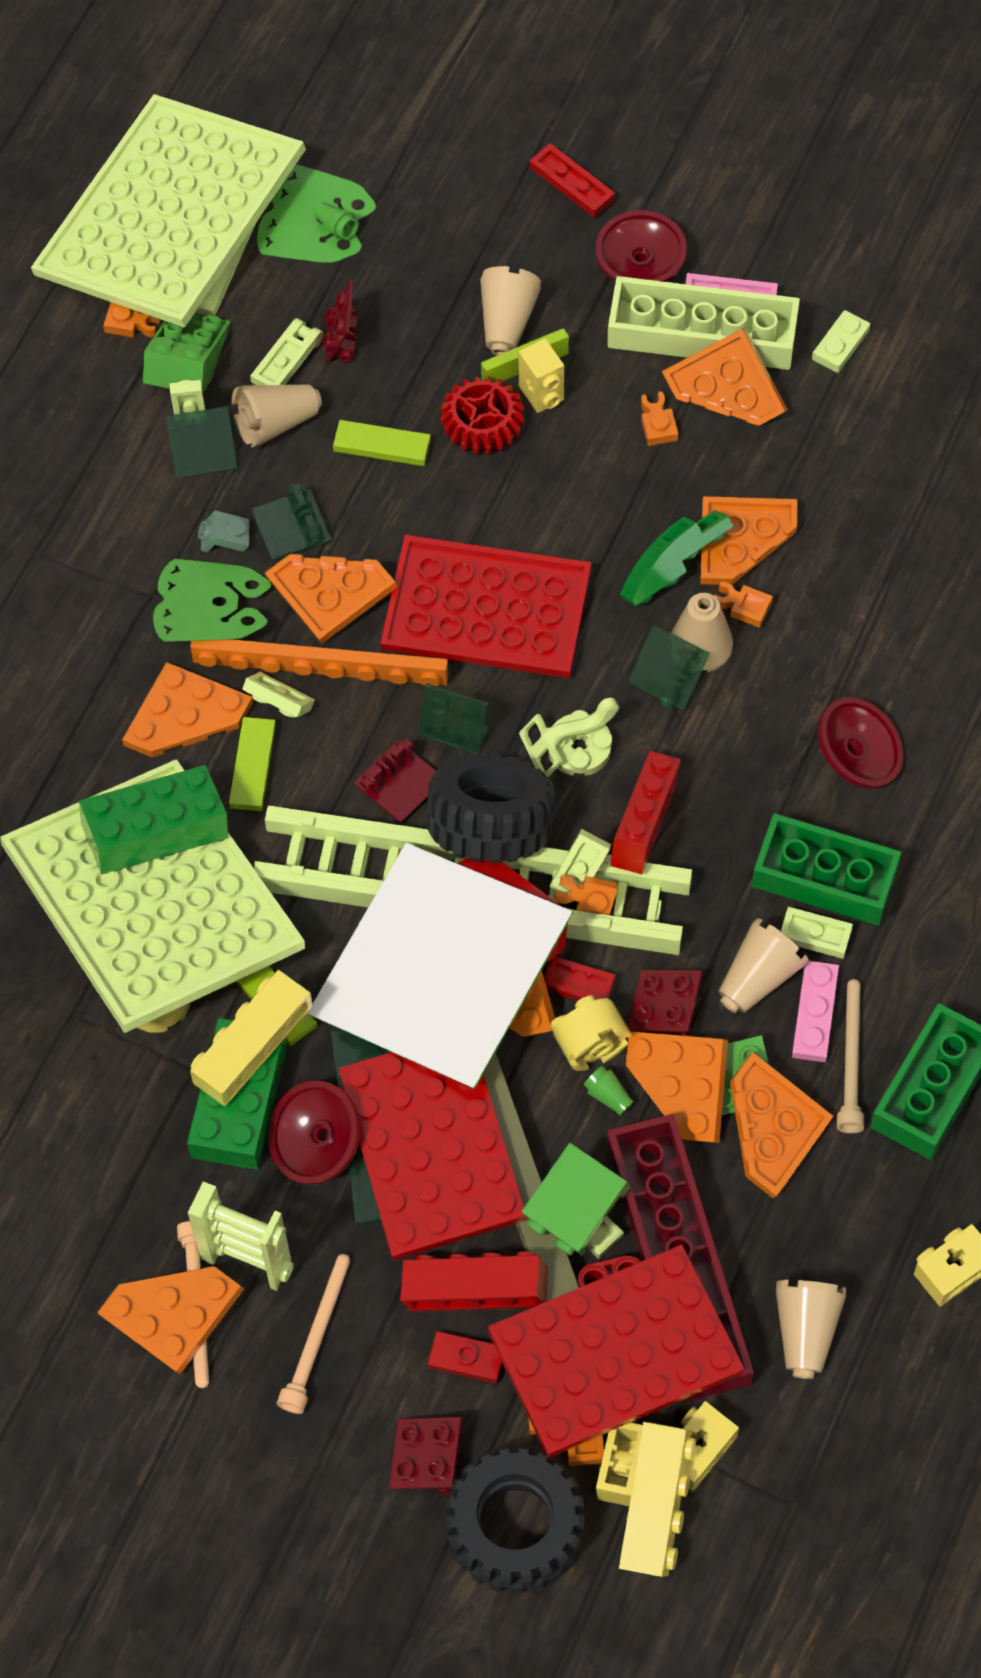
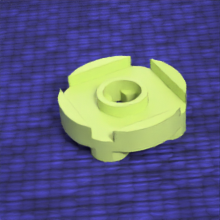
[548,710,612,776]

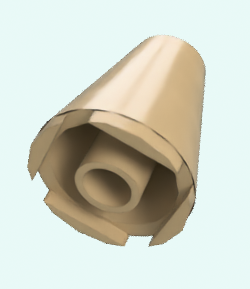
[480,266,541,355]
[232,384,322,447]
[669,593,733,672]
[718,918,809,1013]
[776,1280,846,1379]

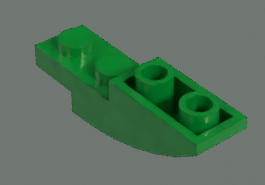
[620,510,733,606]

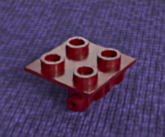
[322,280,357,363]
[354,739,436,823]
[628,970,703,1036]
[389,1417,463,1495]

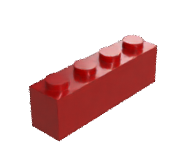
[610,751,681,875]
[400,1252,548,1312]

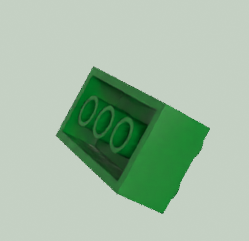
[79,765,228,875]
[752,813,902,926]
[870,1003,981,1160]
[187,1018,288,1170]

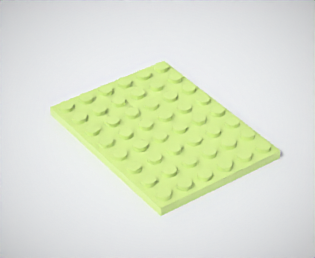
[31,94,306,328]
[0,759,305,1033]

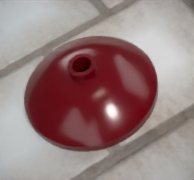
[596,210,687,282]
[818,697,903,789]
[268,1081,360,1185]

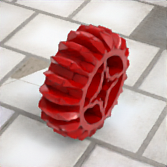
[441,375,524,456]

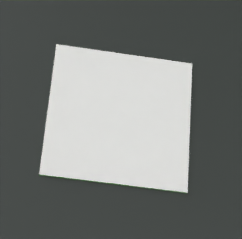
[307,843,573,1089]

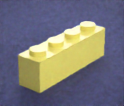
[190,970,312,1107]
[619,1422,696,1577]

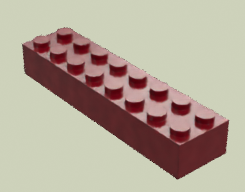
[607,1114,754,1403]

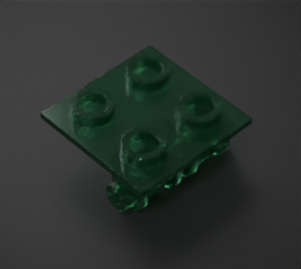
[166,407,237,478]
[252,483,332,560]
[628,625,710,710]
[418,683,489,754]

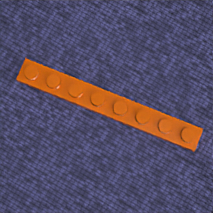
[190,640,448,687]

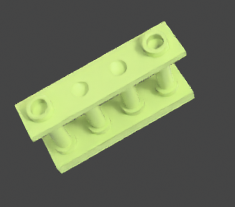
[188,1182,294,1291]

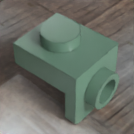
[198,510,249,552]

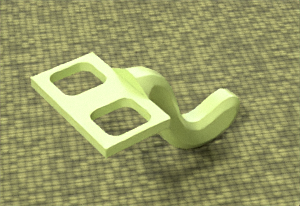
[519,698,619,777]

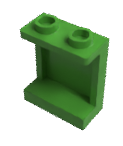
[521,1143,631,1256]

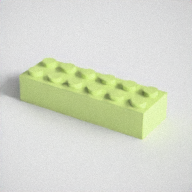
[608,276,800,370]

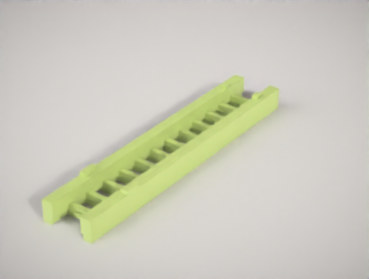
[254,806,692,955]

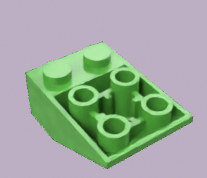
[143,314,230,393]

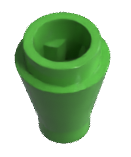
[314,202,359,240]
[583,1066,634,1116]

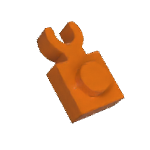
[103,302,161,337]
[641,392,678,446]
[714,582,773,628]
[555,875,618,915]

